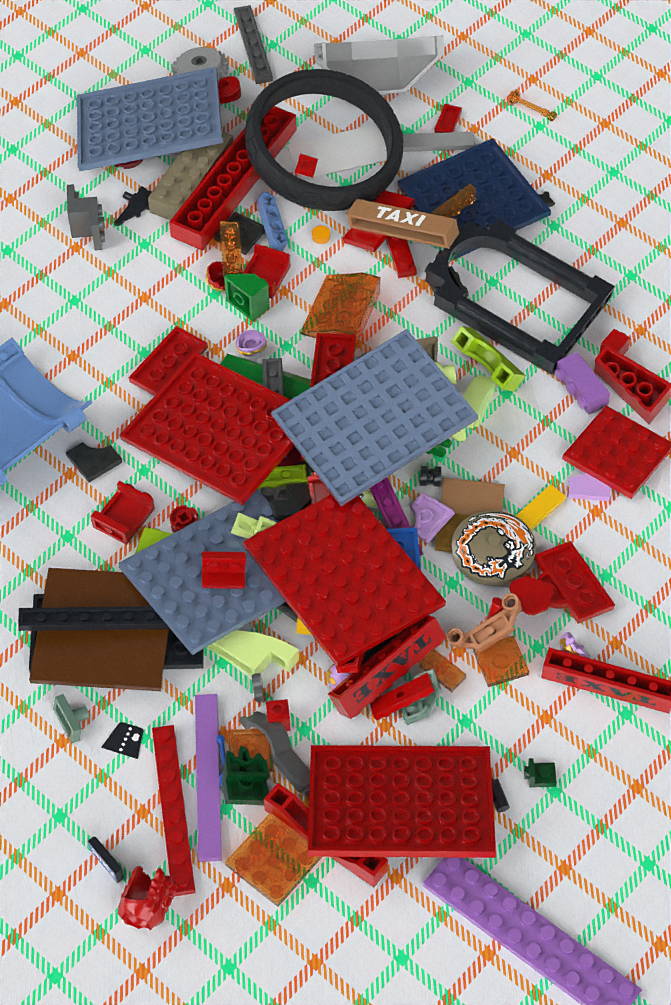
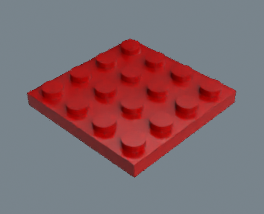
[562,406,671,499]

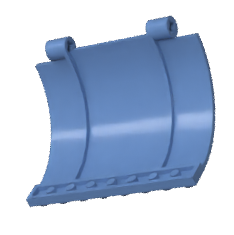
[0,337,92,487]

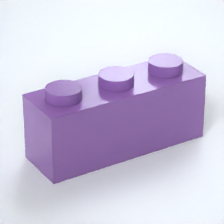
[555,352,610,415]

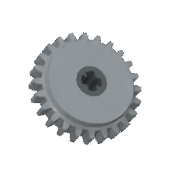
[172,47,229,82]

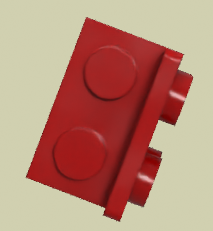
[202,551,246,589]

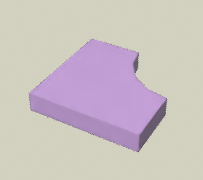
[568,473,610,501]
[410,492,455,543]

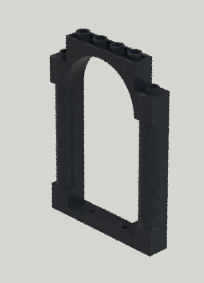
[425,219,615,375]

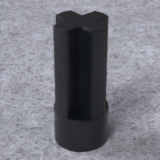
[492,778,510,813]

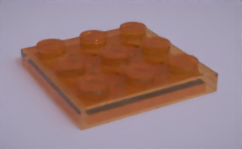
[225,813,322,907]

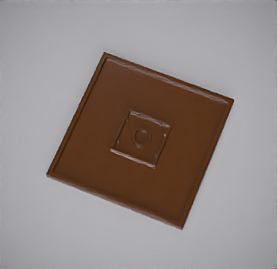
[29,568,169,692]

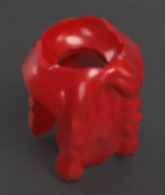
[118,866,178,930]

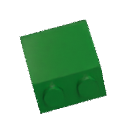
[224,274,270,321]

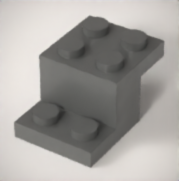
[67,184,105,251]

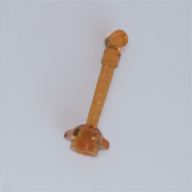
[507,89,557,121]

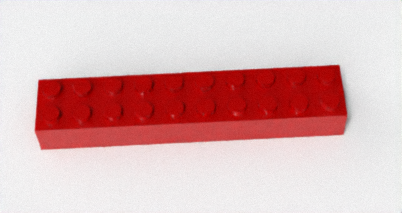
[169,106,297,251]

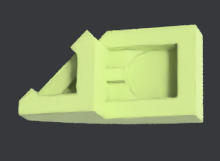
[231,513,277,539]

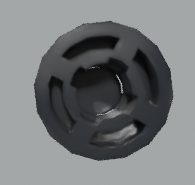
[420,466,441,487]

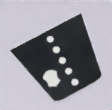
[101,722,143,759]

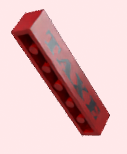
[328,615,447,719]
[541,647,671,714]

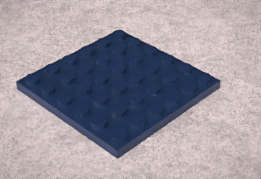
[398,138,551,260]

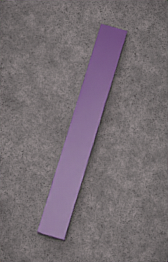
[195,694,222,862]

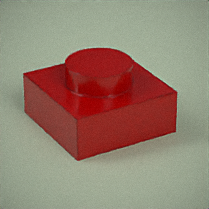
[295,154,318,178]

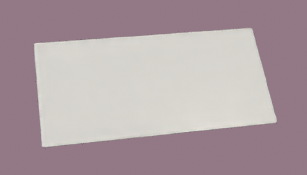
[287,124,387,180]

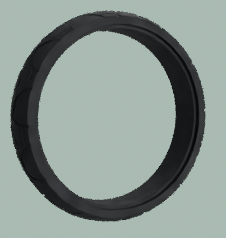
[245,69,404,211]

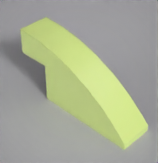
[463,375,497,429]
[207,630,299,677]

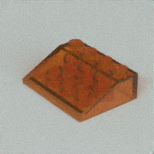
[300,272,381,349]

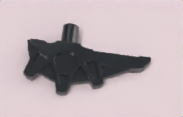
[114,186,152,226]

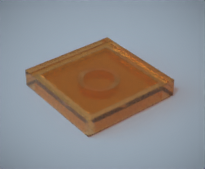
[473,636,530,687]

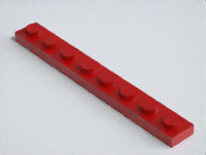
[152,725,196,897]

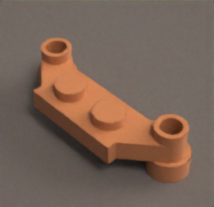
[446,593,522,653]

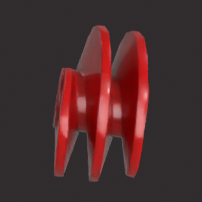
[218,76,241,104]

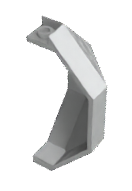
[314,35,445,94]

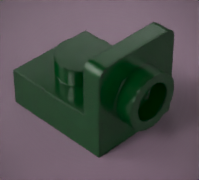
[524,758,557,788]

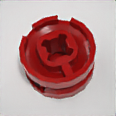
[170,505,199,533]

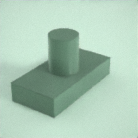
[53,694,89,743]

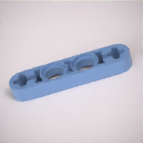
[257,192,288,251]

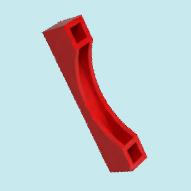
[264,783,388,888]

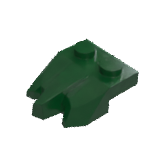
[222,745,270,805]

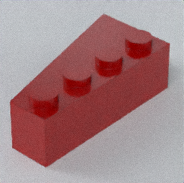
[594,345,671,425]

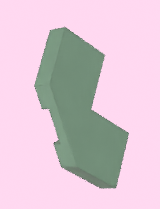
[401,669,442,725]

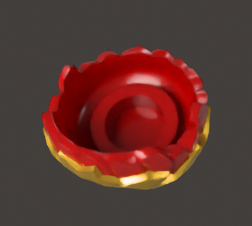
[206,261,235,292]

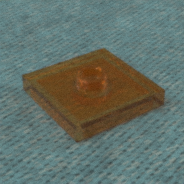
[229,729,274,772]

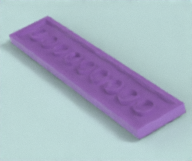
[423,857,642,1005]

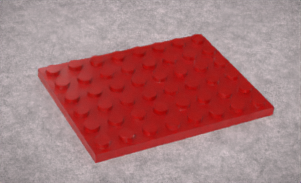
[119,352,294,506]
[243,494,446,668]
[308,745,496,858]

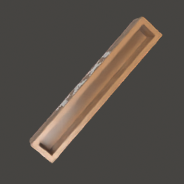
[346,199,459,249]

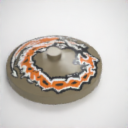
[451,510,536,586]

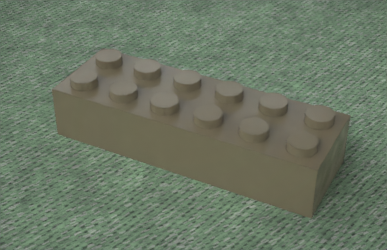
[148,131,233,220]

